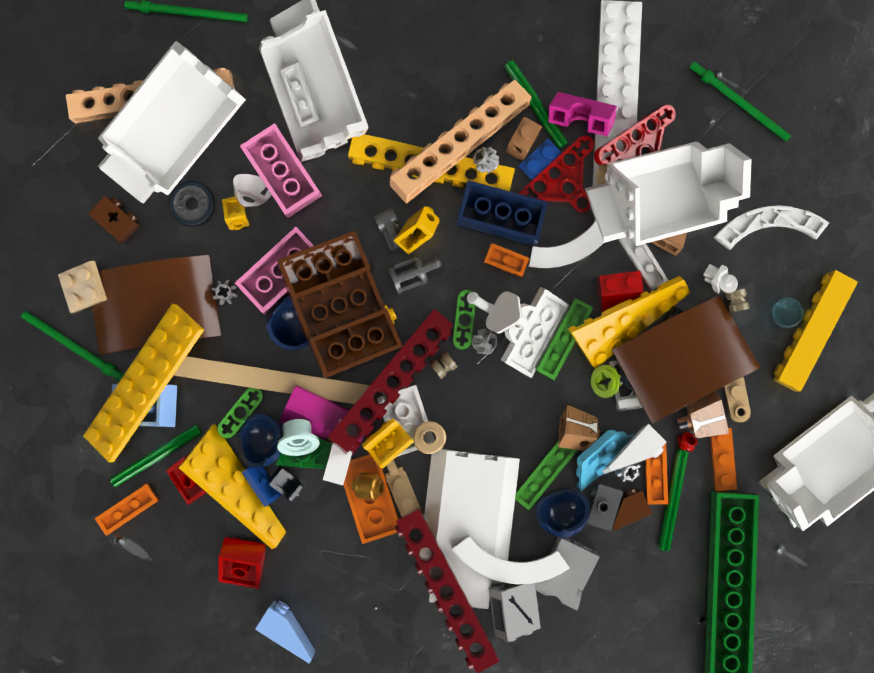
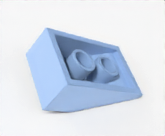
[112,384,177,427]
[255,601,315,663]

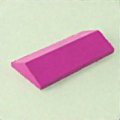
[279,385,369,456]

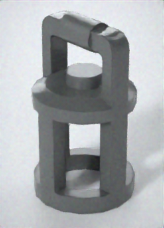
[388,256,442,294]

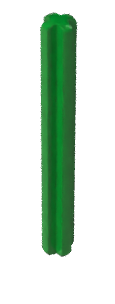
[504,60,568,148]
[110,425,201,487]
[658,449,688,551]

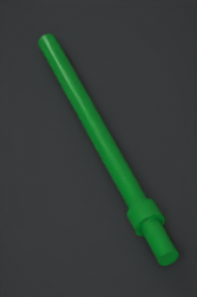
[124,0,248,22]
[689,61,791,142]
[21,311,124,381]

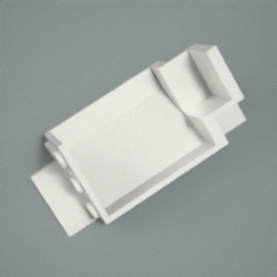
[585,141,751,246]
[759,393,874,531]

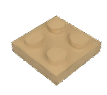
[58,261,107,313]

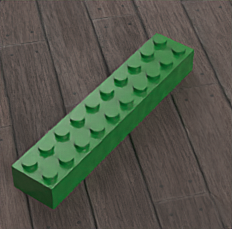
[704,491,759,673]

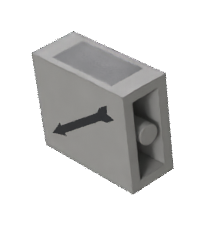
[489,583,541,642]

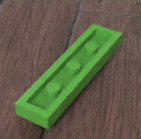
[536,298,593,380]
[515,441,578,510]

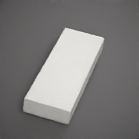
[280,62,321,128]
[618,237,669,292]
[323,419,358,485]

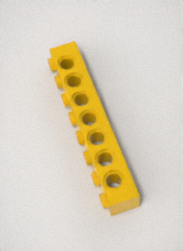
[348,134,515,191]

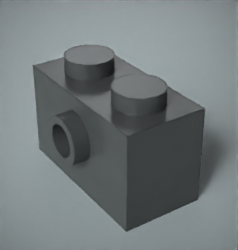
[587,483,623,531]

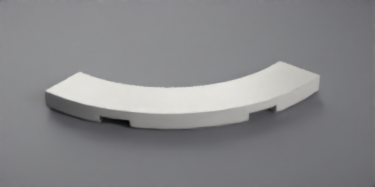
[713,205,829,250]
[528,219,604,268]
[452,536,570,584]

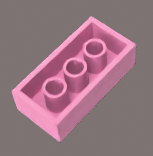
[240,123,322,218]
[235,227,314,315]

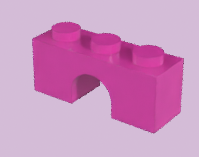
[548,92,617,137]

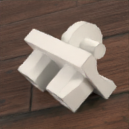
[703,264,738,294]

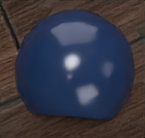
[266,297,308,350]
[238,414,283,467]
[536,488,590,538]

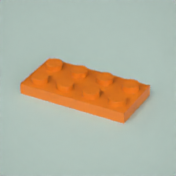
[343,454,398,544]

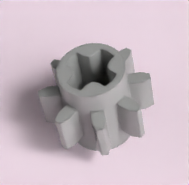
[473,147,499,173]
[212,280,238,305]
[472,329,497,355]
[613,463,641,482]

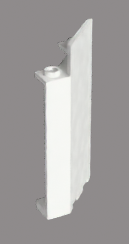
[259,0,369,162]
[98,41,246,204]
[417,449,520,609]

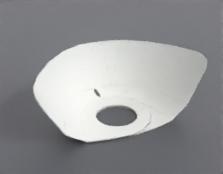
[233,174,272,207]

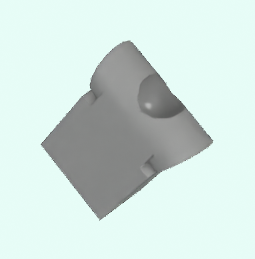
[535,537,600,611]

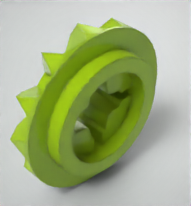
[591,365,622,398]

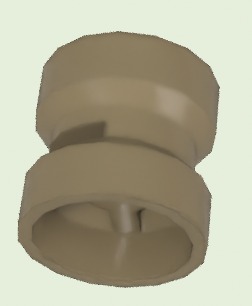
[725,288,750,313]
[429,351,457,379]

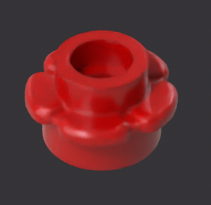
[677,432,697,452]

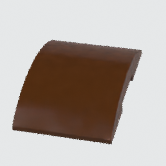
[277,231,403,378]
[92,255,222,355]
[612,296,760,424]

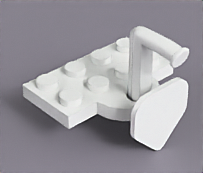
[467,287,570,378]

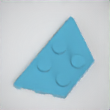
[575,430,635,492]

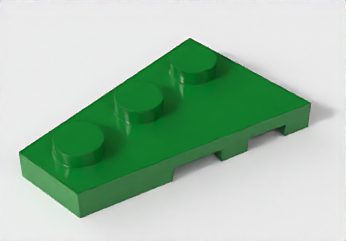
[275,438,332,469]

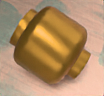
[351,472,384,501]

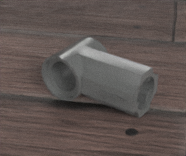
[373,207,401,251]

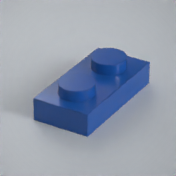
[518,138,562,181]
[242,467,282,507]

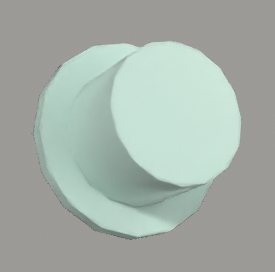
[277,419,320,456]

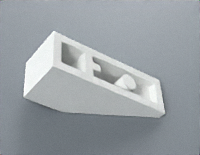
[602,424,666,474]

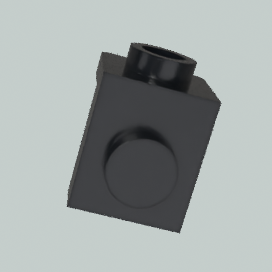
[268,466,304,502]

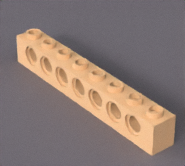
[66,68,234,123]
[390,80,531,203]

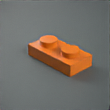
[484,243,530,278]

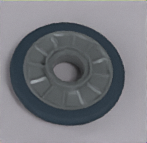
[169,181,214,226]

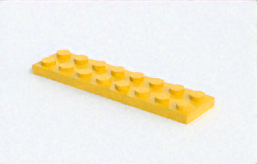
[83,304,204,462]

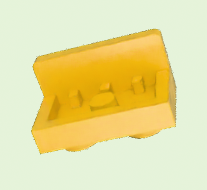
[362,418,414,469]

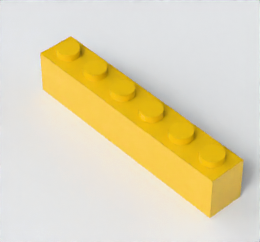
[773,270,858,392]

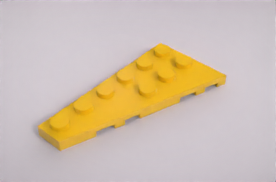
[568,276,691,369]
[179,423,286,549]

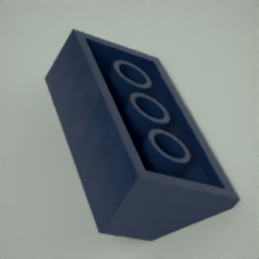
[456,180,548,246]

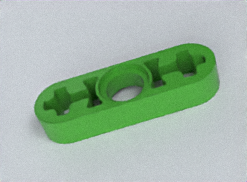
[453,290,476,350]
[218,388,263,438]

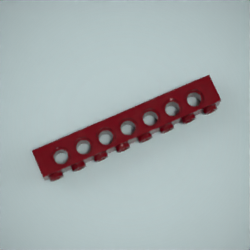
[327,309,453,454]
[394,507,500,673]

